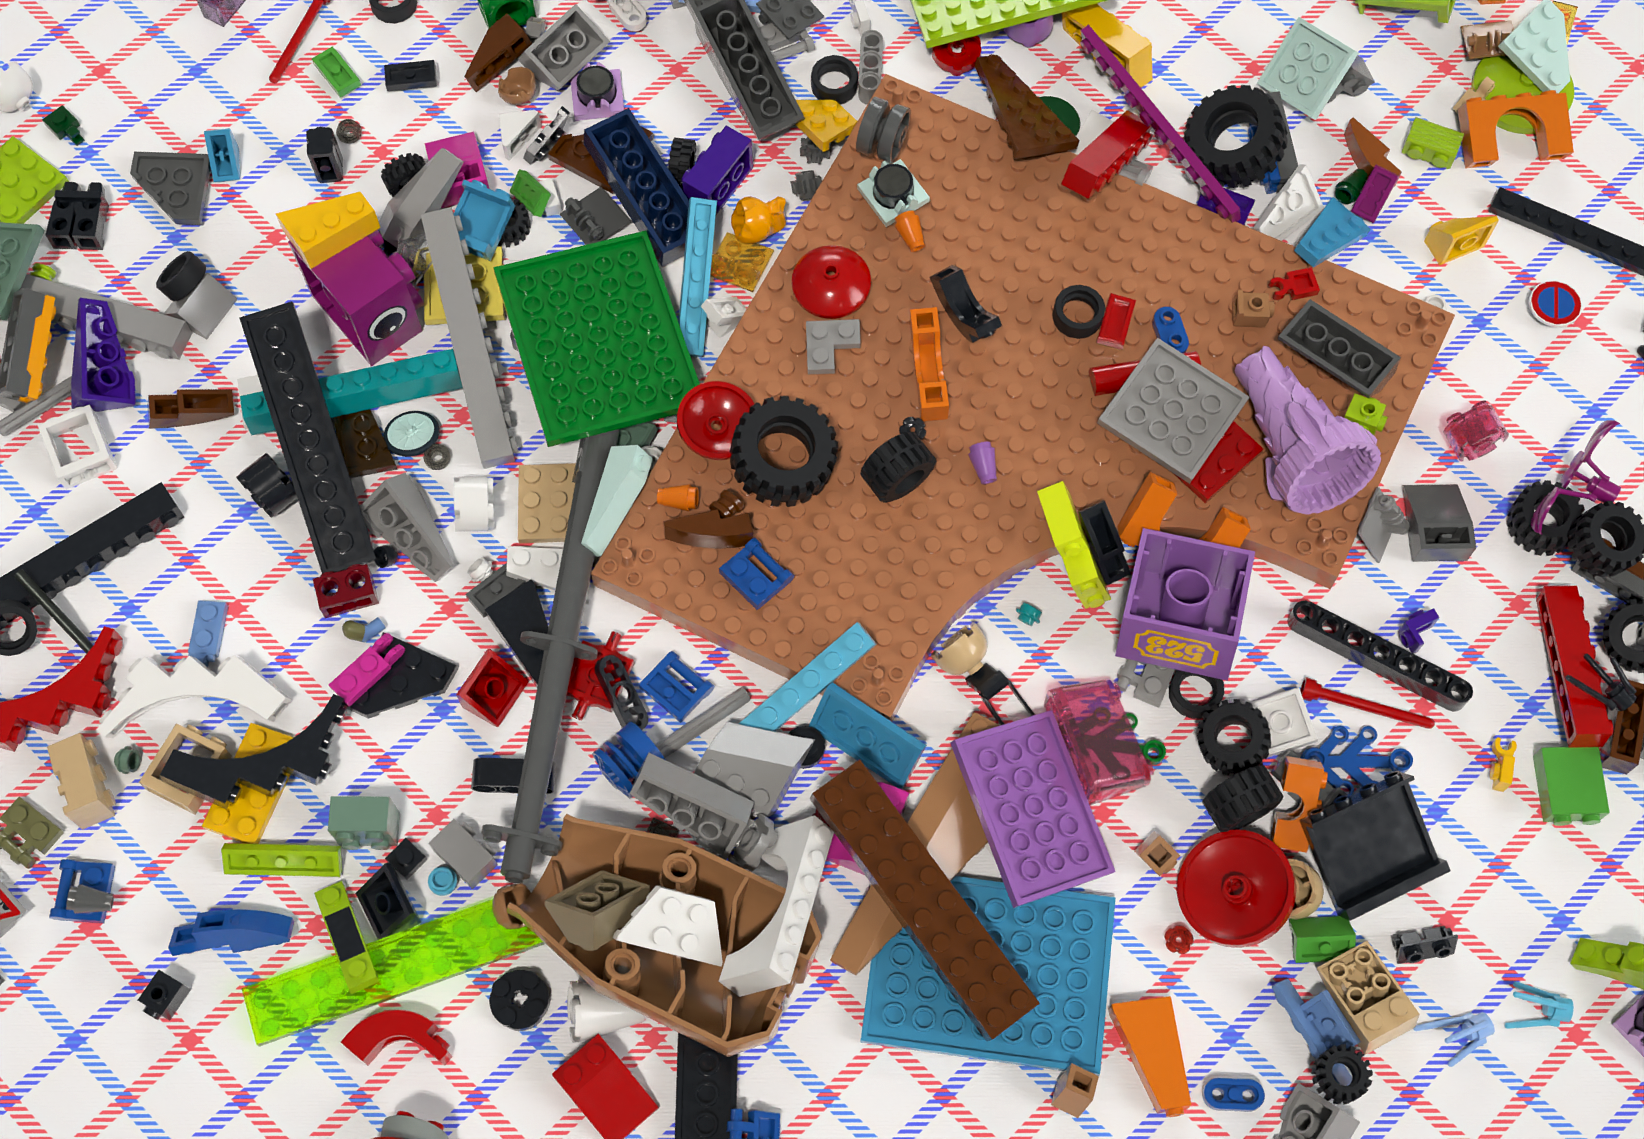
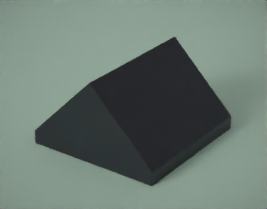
[355,862,422,943]

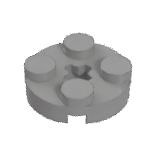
[728,813,778,872]

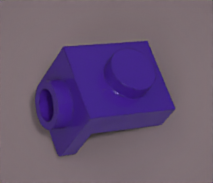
[1398,608,1440,654]

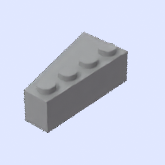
[630,752,754,860]

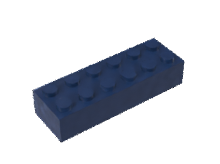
[584,108,689,267]

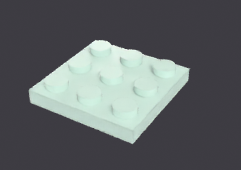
[1257,17,1359,120]

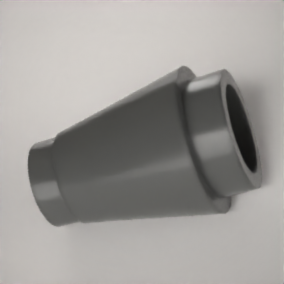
[67,884,114,913]

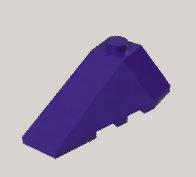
[71,298,136,412]

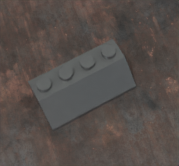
[1278,299,1401,398]

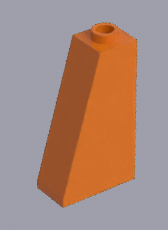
[1108,996,1191,1117]

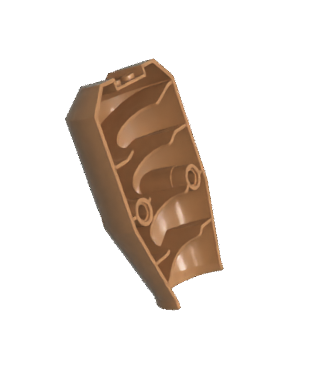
[507,813,822,1057]

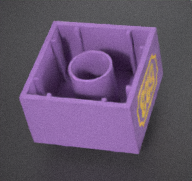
[1115,528,1255,681]

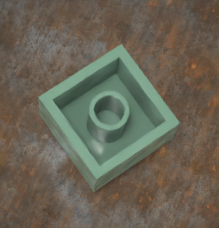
[328,796,400,850]

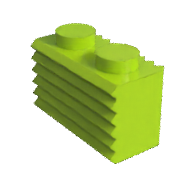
[1402,117,1464,169]

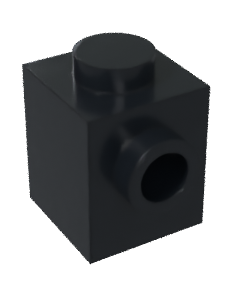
[137,969,191,1021]

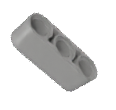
[858,30,883,104]

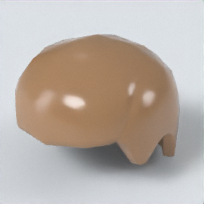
[498,67,536,105]
[492,883,531,929]

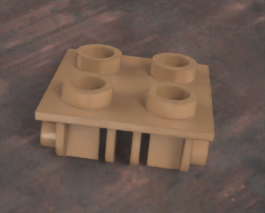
[1461,20,1514,59]

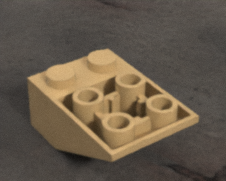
[1317,941,1420,1055]

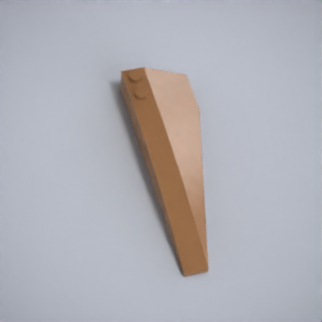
[830,712,1000,975]

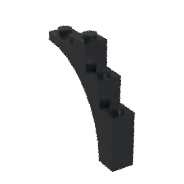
[160,694,347,810]

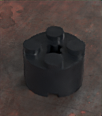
[236,452,297,518]

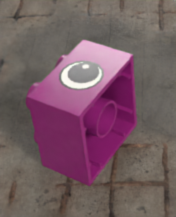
[288,230,424,366]

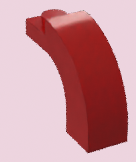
[341,1010,453,1066]

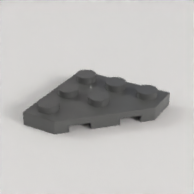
[130,151,211,225]

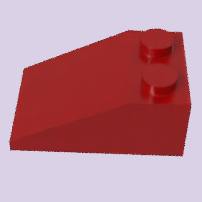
[552,1033,659,1139]

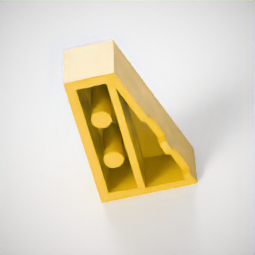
[276,192,381,269]

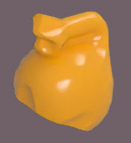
[731,196,786,244]

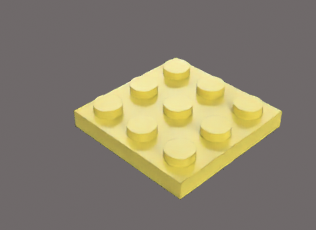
[424,247,505,325]

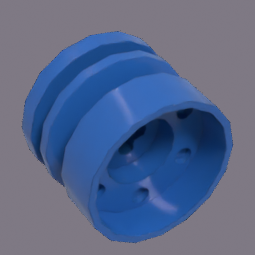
[592,721,665,799]

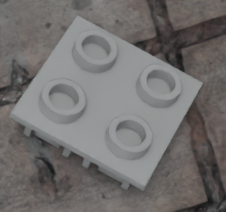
[1358,487,1410,563]

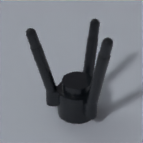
[1566,654,1637,711]

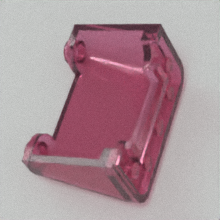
[1043,678,1154,805]

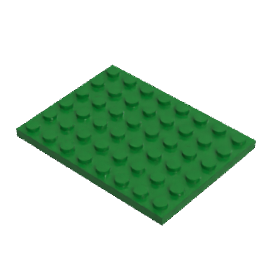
[493,230,700,447]

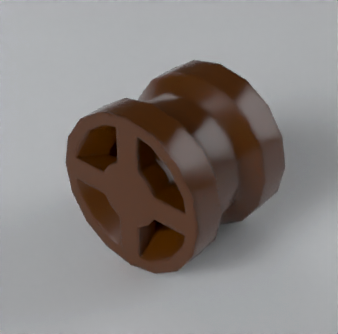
[709,489,744,519]

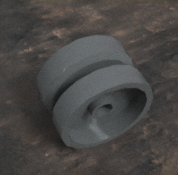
[856,97,911,164]

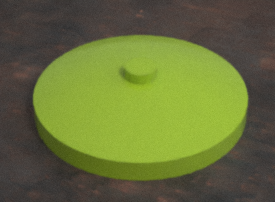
[1471,56,1574,134]

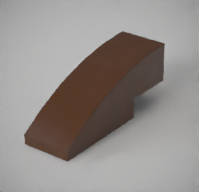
[147,389,234,429]
[663,509,753,549]

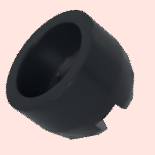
[374,545,398,568]

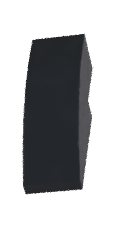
[1079,500,1131,586]

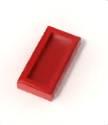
[1096,293,1136,350]

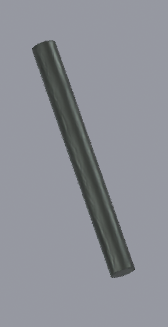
[14,569,93,654]

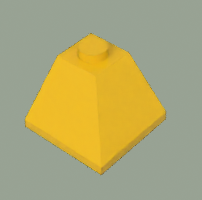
[1424,216,1499,266]

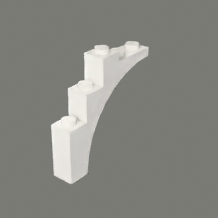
[96,655,292,739]

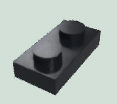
[384,60,437,92]

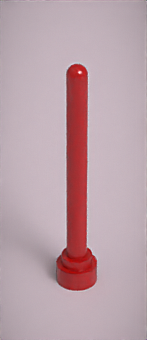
[269,0,331,83]
[1300,677,1435,729]

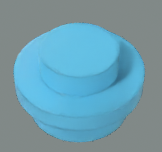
[428,866,458,896]

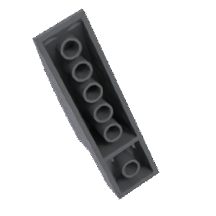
[684,0,805,141]

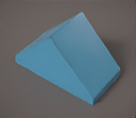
[204,128,240,182]

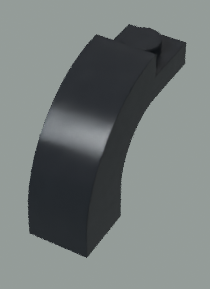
[929,265,1002,343]

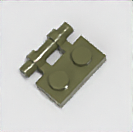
[0,797,65,869]

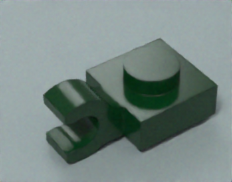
[42,105,85,146]

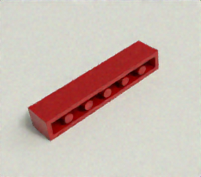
[1061,110,1153,199]
[1536,586,1613,748]

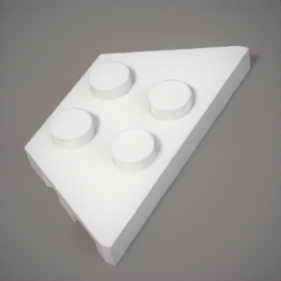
[613,885,723,966]

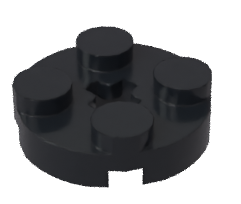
[489,970,550,1031]

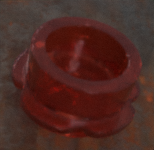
[1164,925,1194,954]

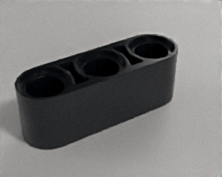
[471,758,556,794]

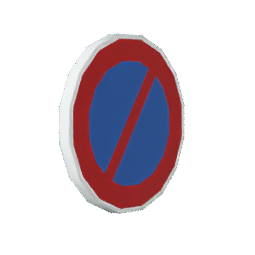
[1529,280,1583,327]

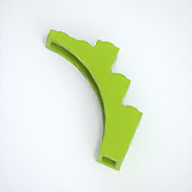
[1570,938,1644,990]

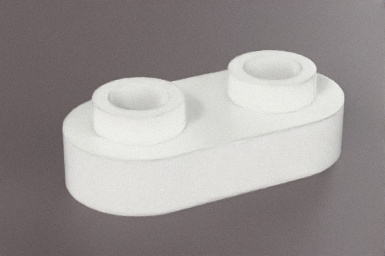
[608,0,647,32]

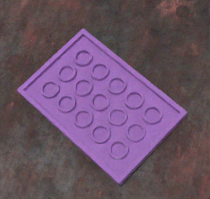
[950,710,1116,908]

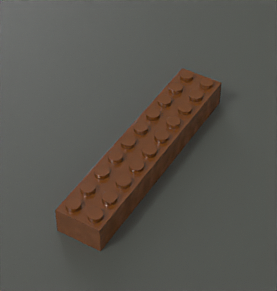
[810,759,1040,1042]

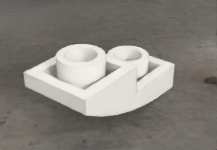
[1068,110,1114,155]

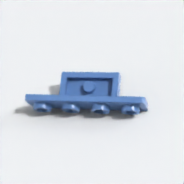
[1272,979,1361,1086]

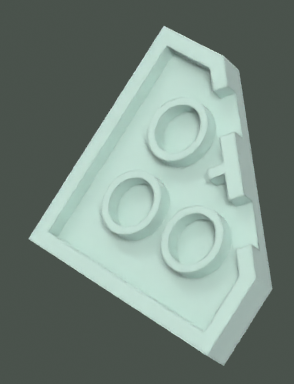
[1498,0,1570,93]

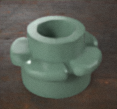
[114,746,141,774]

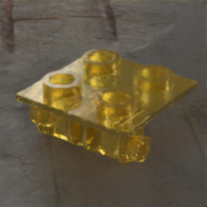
[710,232,774,292]

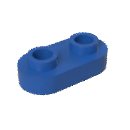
[1152,307,1189,353]
[1202,1078,1265,1112]

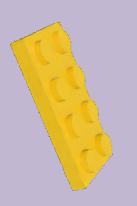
[202,723,294,844]

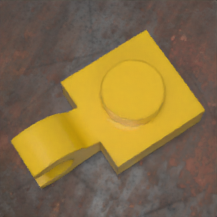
[1489,737,1517,792]

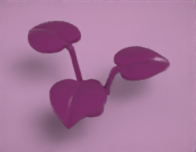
[1531,420,1621,534]

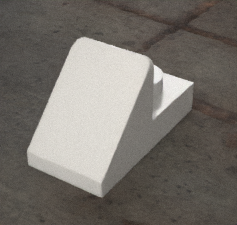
[701,297,746,338]

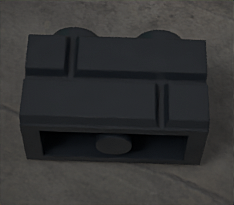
[306,127,343,183]

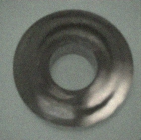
[336,119,362,144]
[423,444,451,470]

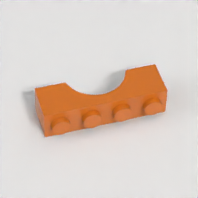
[909,307,949,421]

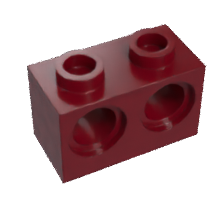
[313,564,379,618]

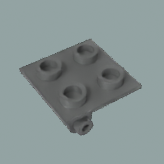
[756,0,824,40]
[560,187,631,245]

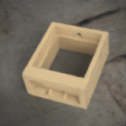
[139,723,232,815]

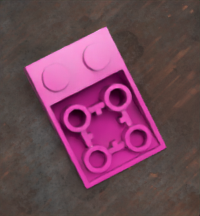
[424,131,490,208]

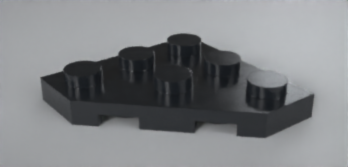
[344,632,458,719]

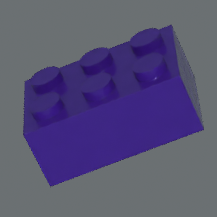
[682,125,753,215]

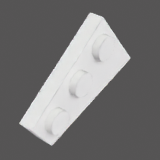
[1253,164,1324,241]
[506,546,590,605]

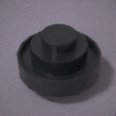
[788,726,825,769]

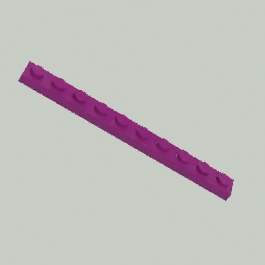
[1080,24,1241,223]

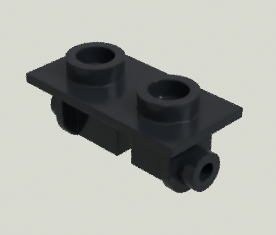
[1392,926,1458,964]

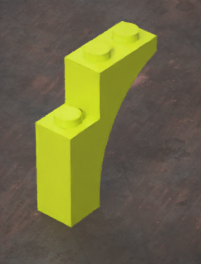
[1037,481,1111,609]

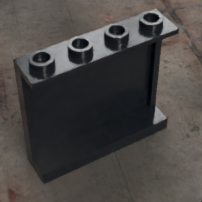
[1300,771,1451,921]

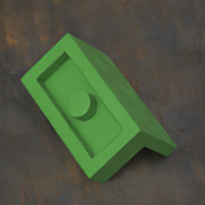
[1289,916,1356,963]

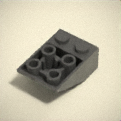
[1403,484,1476,562]

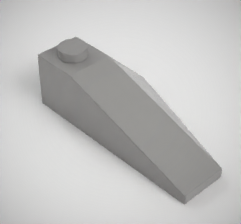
[379,148,464,252]
[360,473,454,582]
[1274,1083,1360,1139]

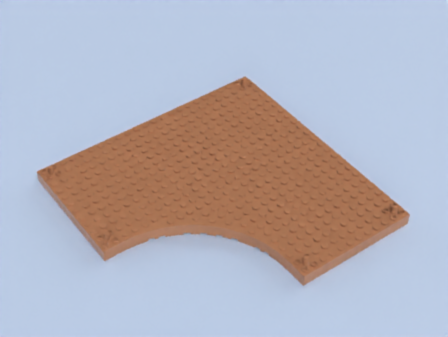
[591,74,1455,722]

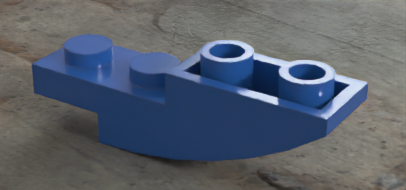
[168,909,294,956]

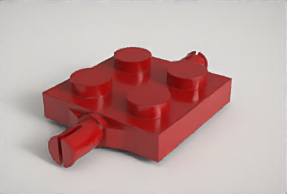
[567,631,635,721]

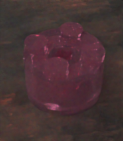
[1443,400,1509,462]

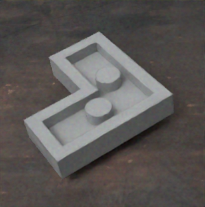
[806,319,860,375]

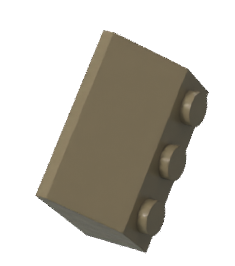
[545,870,650,951]

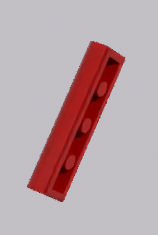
[1089,351,1201,396]

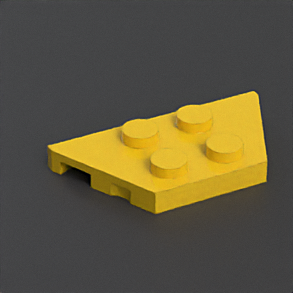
[795,100,858,152]

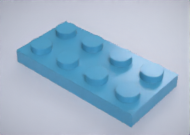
[808,682,927,790]

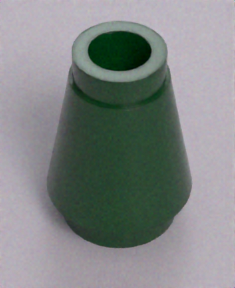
[1335,169,1368,204]

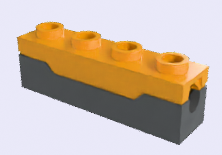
[0,288,56,403]

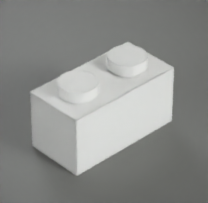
[538,178,562,217]

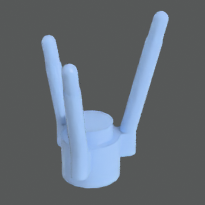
[1413,1012,1495,1067]

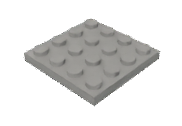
[1097,338,1249,484]

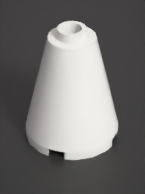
[567,981,645,1043]

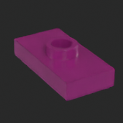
[1351,164,1399,223]

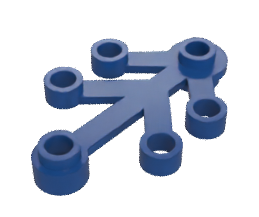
[1300,726,1413,796]

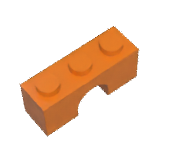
[1270,756,1328,853]

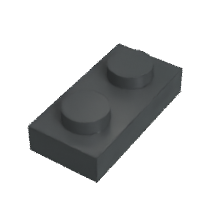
[465,563,526,618]

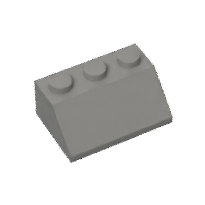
[518,4,610,91]

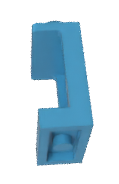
[454,180,515,261]

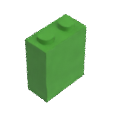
[1533,747,1610,826]

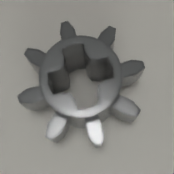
[800,137,830,164]
[790,170,822,200]

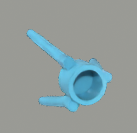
[1504,981,1574,1029]

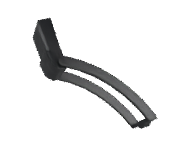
[965,663,1036,726]

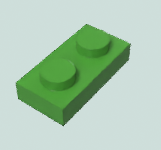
[312,46,361,98]

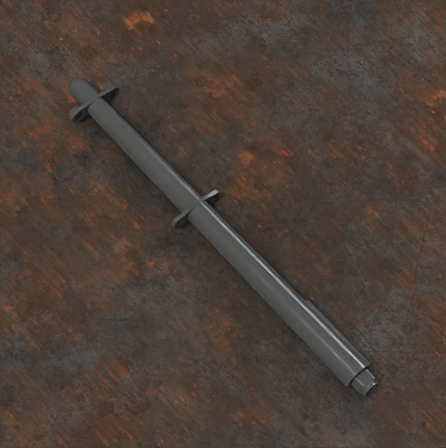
[481,429,620,883]

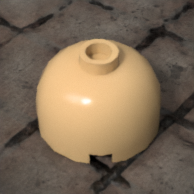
[931,622,988,675]
[1288,859,1324,920]

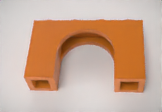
[1458,90,1574,169]
[1117,472,1251,548]

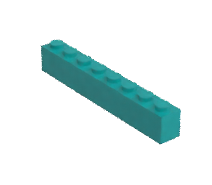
[240,349,463,436]

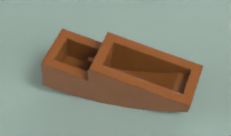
[1344,117,1402,187]

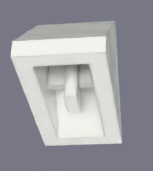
[499,110,542,161]

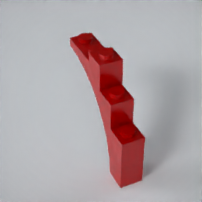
[0,626,123,752]

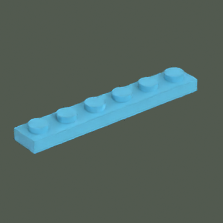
[678,197,717,357]
[739,622,877,732]

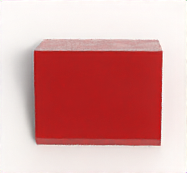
[456,649,529,727]

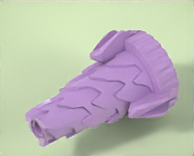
[1235,346,1381,514]

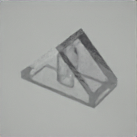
[397,234,432,287]

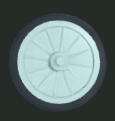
[383,411,440,457]

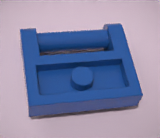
[719,538,794,610]
[639,651,715,723]
[49,859,115,924]

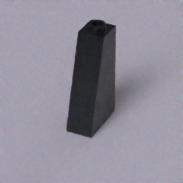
[484,579,549,687]

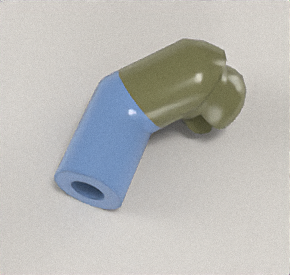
[342,617,386,642]

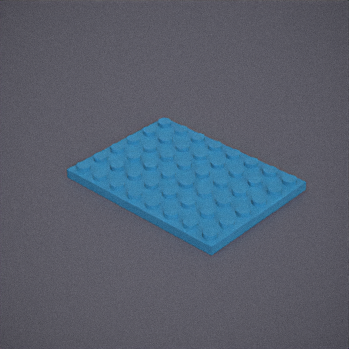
[860,876,1116,1076]

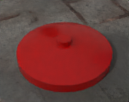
[1177,830,1296,948]

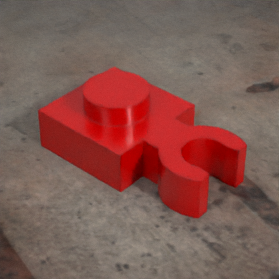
[1268,267,1320,300]

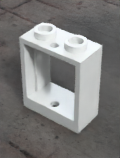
[38,405,118,490]

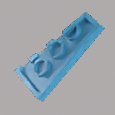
[1294,197,1371,267]

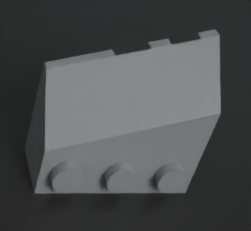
[694,722,815,817]

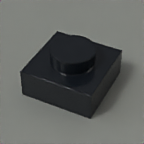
[385,838,428,880]

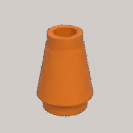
[895,210,925,252]
[657,484,699,512]

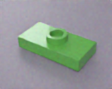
[510,169,551,217]

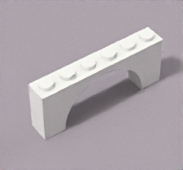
[719,815,834,997]

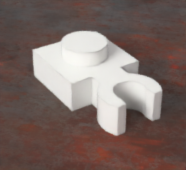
[849,0,870,37]

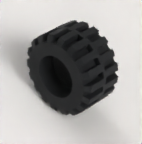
[860,432,936,503]
[1507,480,1585,556]
[1568,501,1644,577]
[1603,599,1644,673]
[1197,699,1271,776]
[1202,766,1284,832]

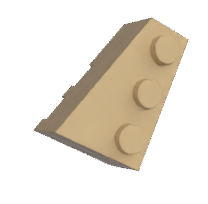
[47,733,116,830]

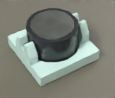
[857,159,930,227]

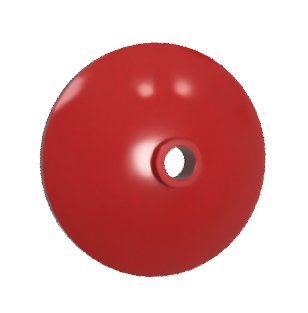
[792,245,871,319]
[677,381,754,460]

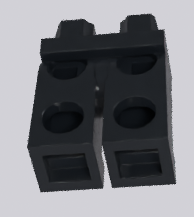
[45,182,109,250]

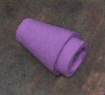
[968,442,997,484]

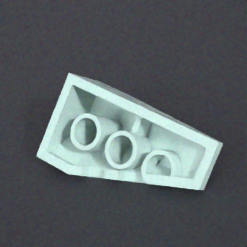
[581,445,652,557]

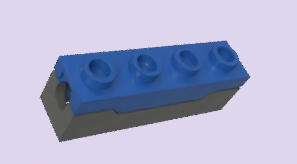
[1248,91,1298,194]

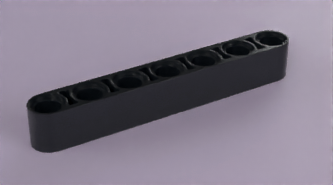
[1287,600,1473,712]

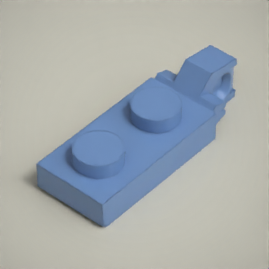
[188,600,228,667]

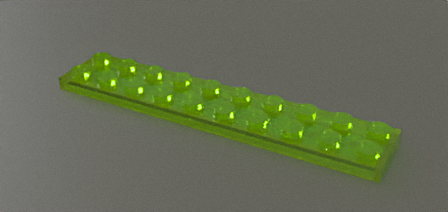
[241,899,545,1047]

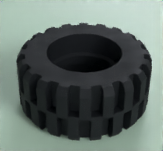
[1184,85,1288,188]
[730,396,838,507]

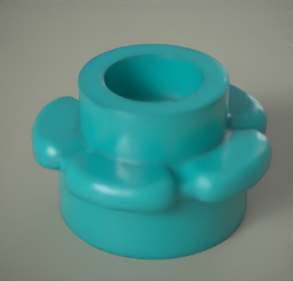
[1016,602,1042,626]

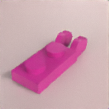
[328,633,405,706]

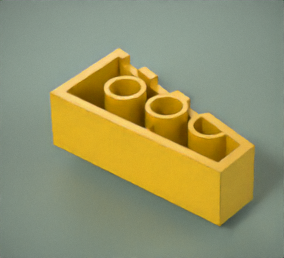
[1062,3,1153,88]

